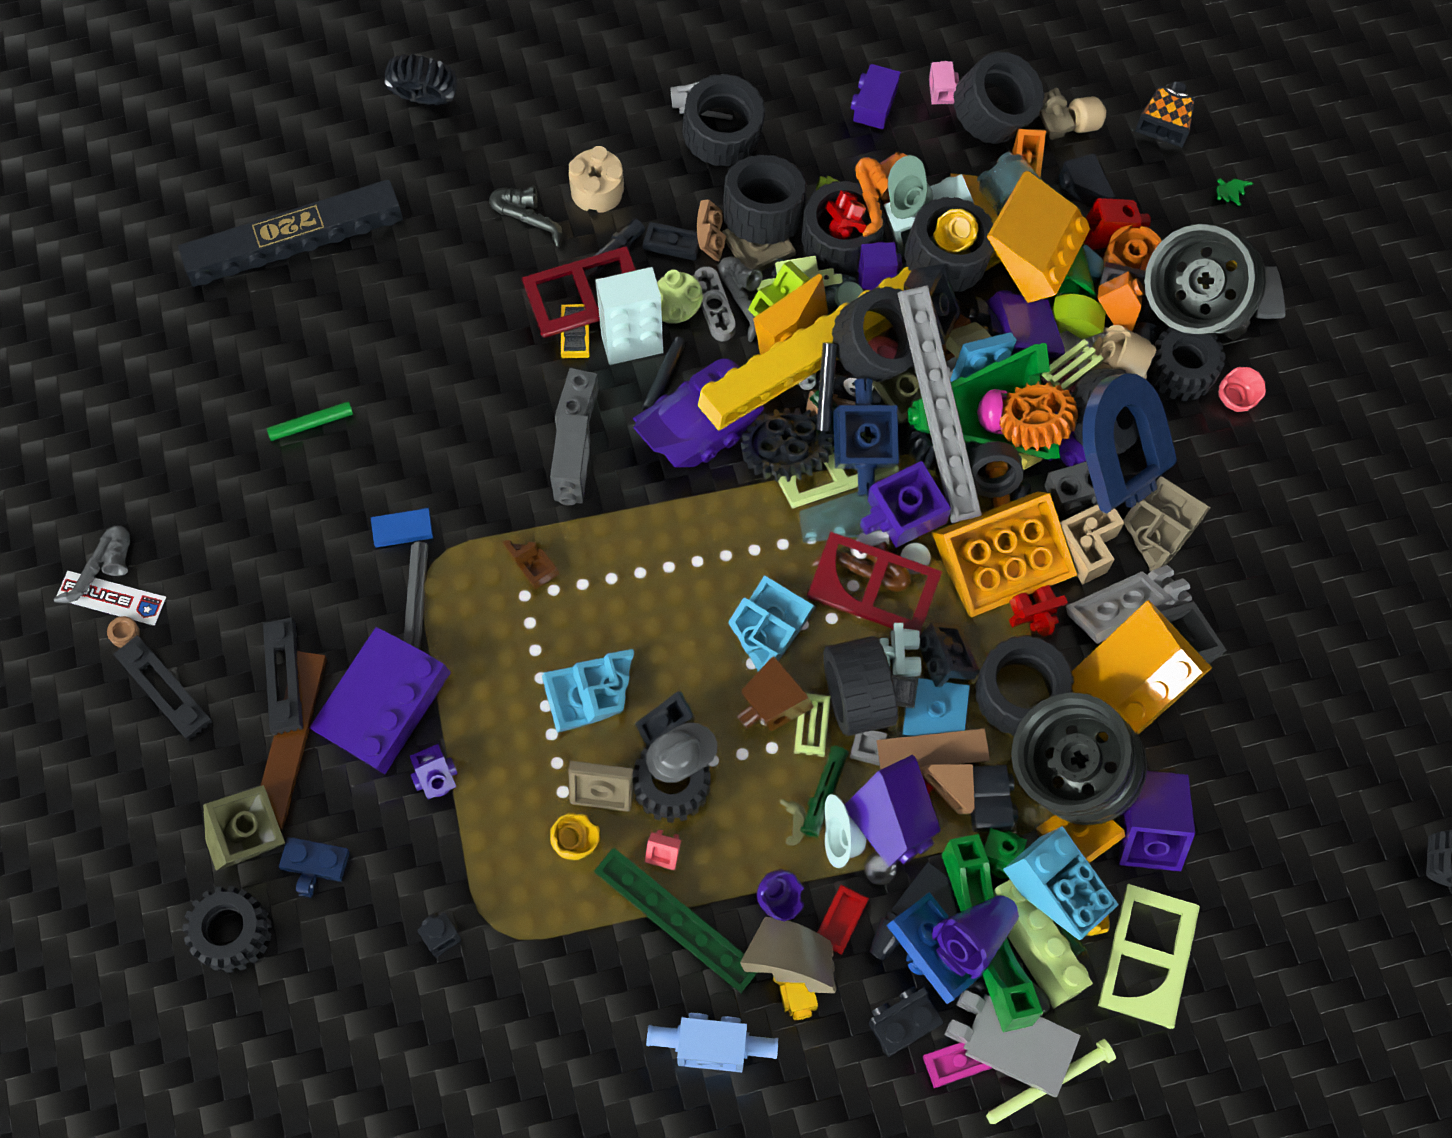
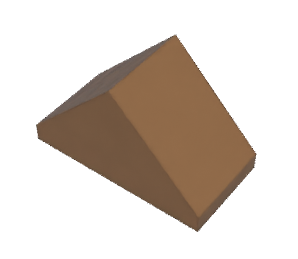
[919,764,975,814]

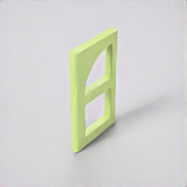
[778,432,899,508]
[1098,884,1200,1029]

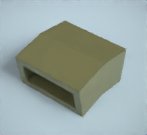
[946,322,991,359]

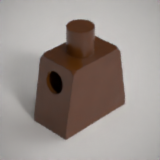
[736,656,813,731]

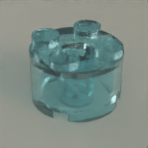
[977,152,1041,215]

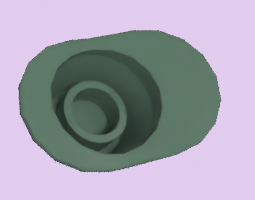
[888,155,934,219]

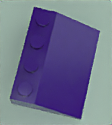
[309,627,451,775]

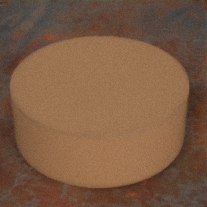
[107,616,140,648]

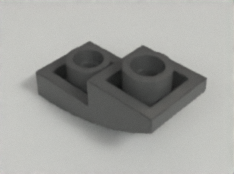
[1255,267,1285,319]

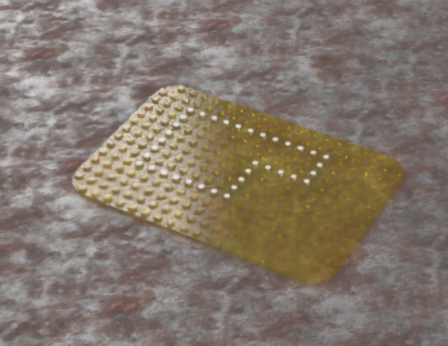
[423,454,1064,940]

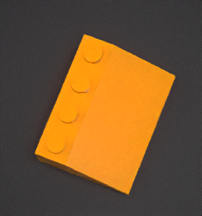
[987,171,1090,303]
[932,492,1077,618]
[1072,600,1212,742]

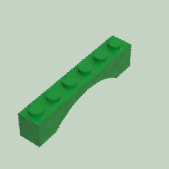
[941,834,1043,1033]

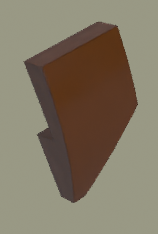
[502,540,560,590]

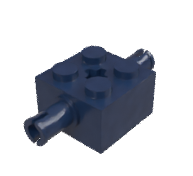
[833,379,899,497]

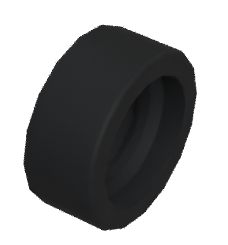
[968,441,1023,498]

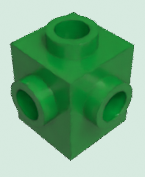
[984,828,1027,879]

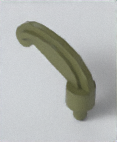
[780,799,806,846]

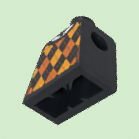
[1135,82,1195,148]

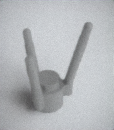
[671,82,733,120]

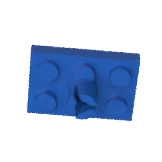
[886,892,983,1004]

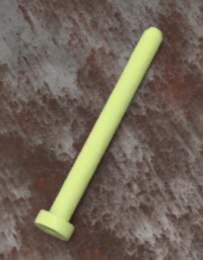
[986,1039,1116,1124]

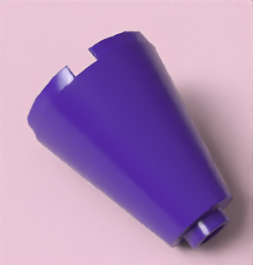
[932,895,1019,979]

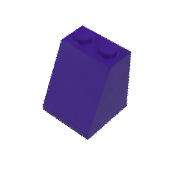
[986,290,1065,363]
[845,754,941,867]
[1119,771,1195,871]

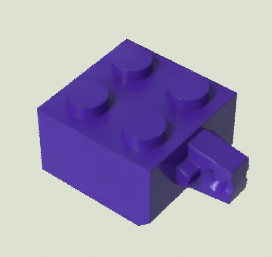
[860,461,951,547]

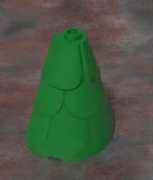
[908,343,1060,459]

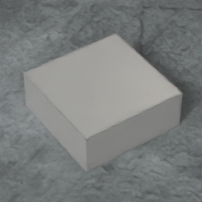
[850,730,887,765]

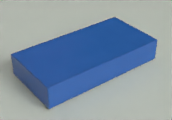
[371,508,433,548]

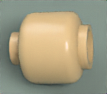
[1068,96,1106,133]

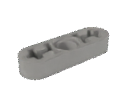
[694,267,735,341]

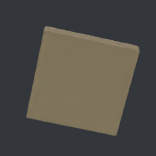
[722,229,796,271]
[569,761,633,812]

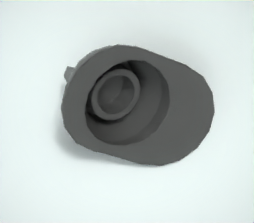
[646,723,717,783]

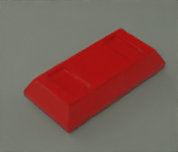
[817,884,869,955]

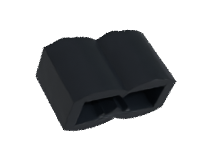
[970,765,1018,833]

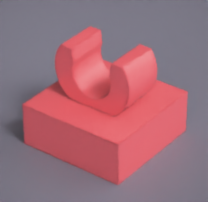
[645,829,681,870]

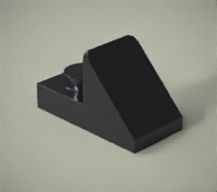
[635,691,695,750]

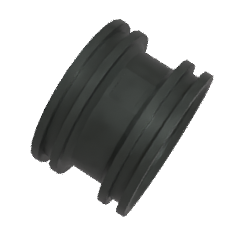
[1144,224,1267,335]
[1011,692,1147,825]

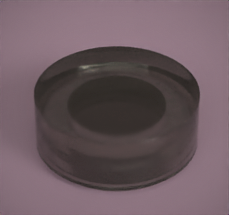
[864,852,896,885]

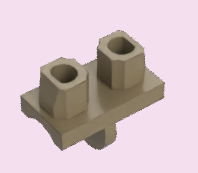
[1039,88,1075,140]

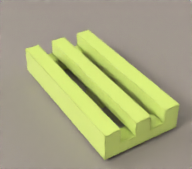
[1041,339,1104,390]
[794,693,831,757]

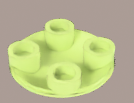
[657,270,703,324]

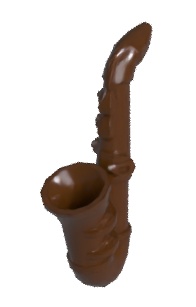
[812,541,912,592]

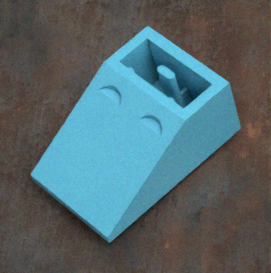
[1003,826,1119,940]

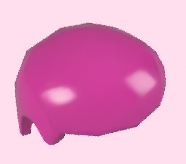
[977,389,1007,435]

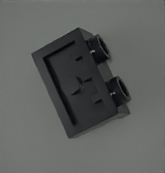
[919,622,980,687]
[868,986,944,1057]

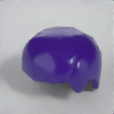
[757,869,804,921]

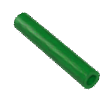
[267,401,353,441]

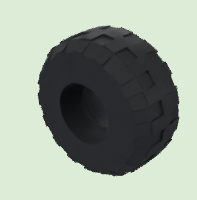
[1072,368,1140,454]

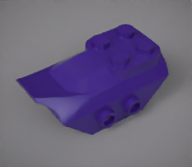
[633,359,764,467]

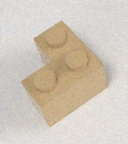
[1060,504,1124,585]

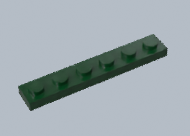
[593,847,758,993]

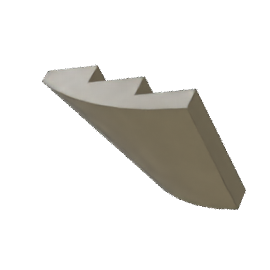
[1123,476,1210,571]
[740,917,837,993]

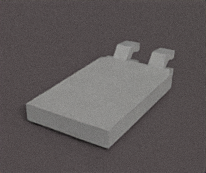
[1066,565,1192,644]
[945,990,1081,1097]

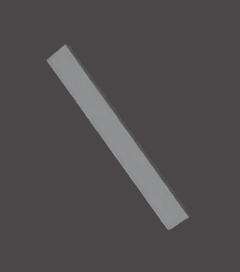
[897,285,982,523]

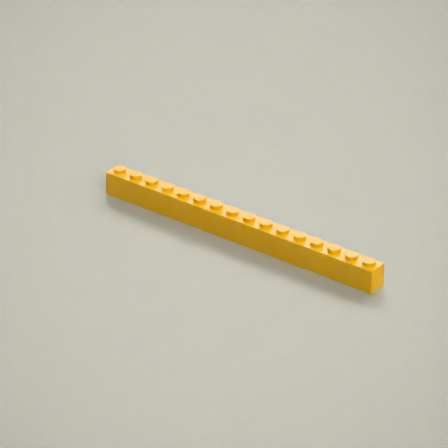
[698,216,1001,431]

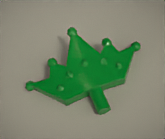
[1217,178,1253,206]

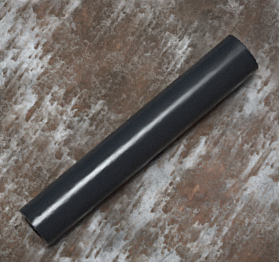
[641,337,687,411]
[816,342,837,431]

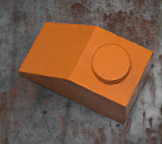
[1098,271,1144,331]

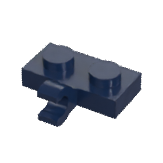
[279,837,350,898]

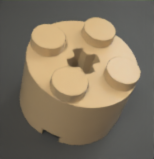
[569,146,624,212]
[1088,325,1156,379]

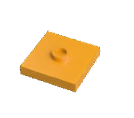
[1036,815,1126,863]

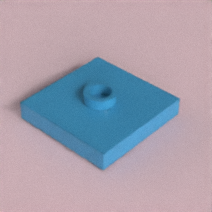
[902,677,970,737]

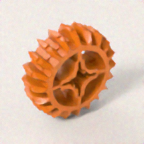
[1000,381,1078,452]

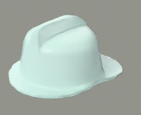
[825,794,866,868]

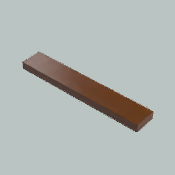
[261,651,327,831]

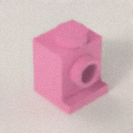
[929,61,959,105]

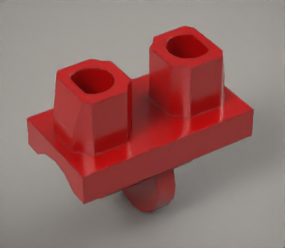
[825,190,867,240]
[1009,585,1068,637]

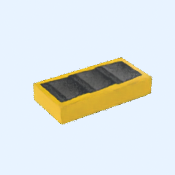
[561,304,589,358]

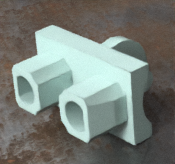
[880,623,921,680]

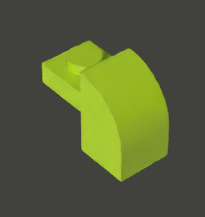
[748,260,810,317]
[1051,294,1106,340]

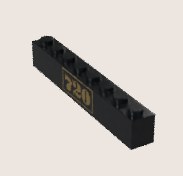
[178,179,403,287]

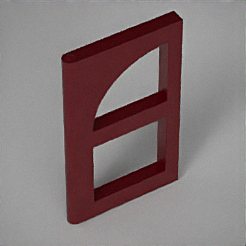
[522,246,636,338]
[807,531,942,636]

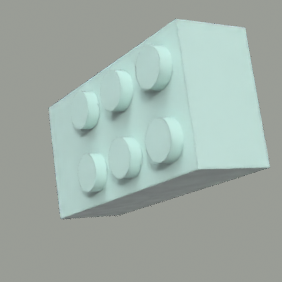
[596,267,663,365]

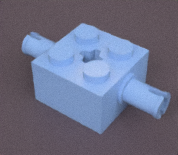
[647,1013,778,1073]

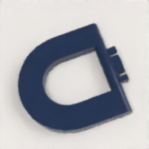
[1082,373,1177,513]

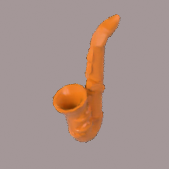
[855,157,890,237]

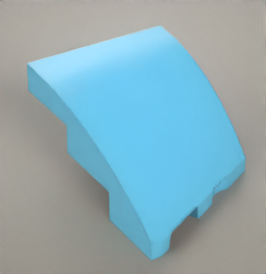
[728,575,815,672]
[542,649,634,733]

